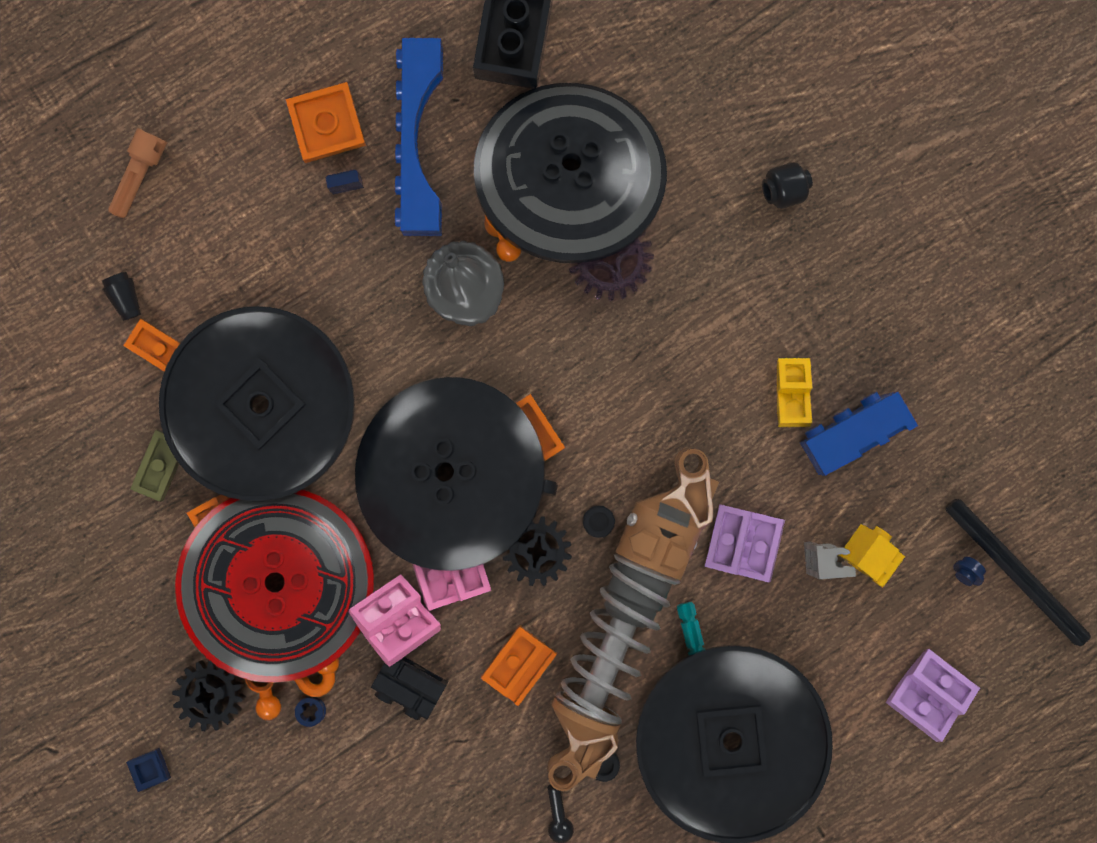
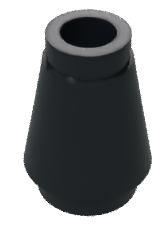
[102,271,141,321]

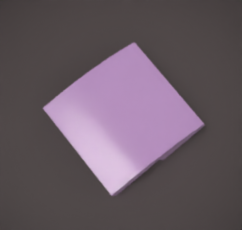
[705,504,785,583]
[886,649,980,742]

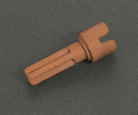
[108,128,167,218]

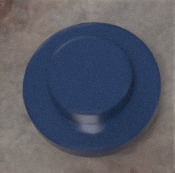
[953,557,986,586]

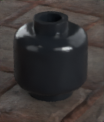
[762,162,813,209]

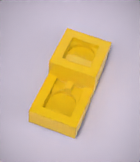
[777,358,813,427]

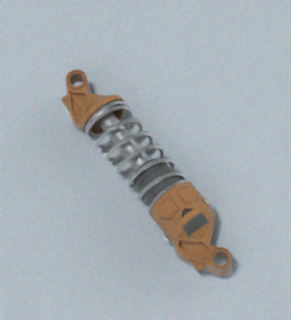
[547,448,719,791]

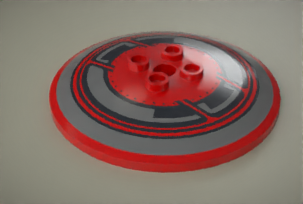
[175,490,374,683]

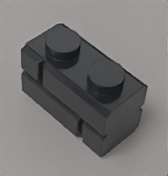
[371,656,448,720]

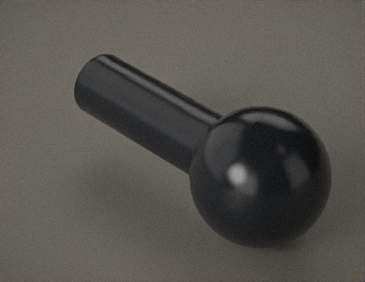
[547,784,574,843]

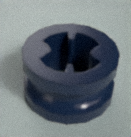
[295,696,326,727]

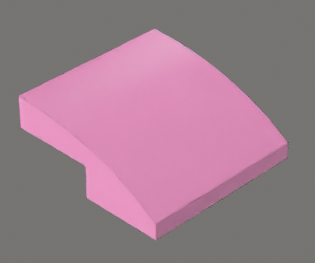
[412,564,491,611]
[349,574,441,667]

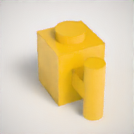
[839,524,905,588]

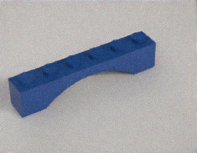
[395,38,443,236]

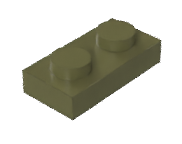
[130,430,179,502]

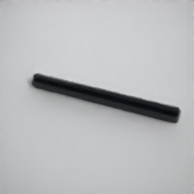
[946,499,1091,646]

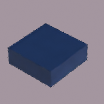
[325,170,364,195]
[126,748,171,792]

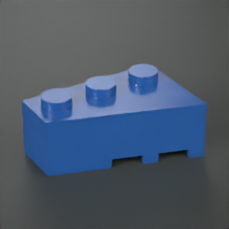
[800,391,918,476]

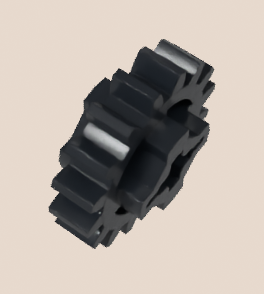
[502,516,572,586]
[172,660,246,732]

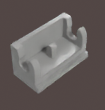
[804,542,856,579]

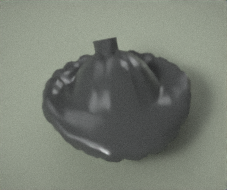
[422,241,504,326]

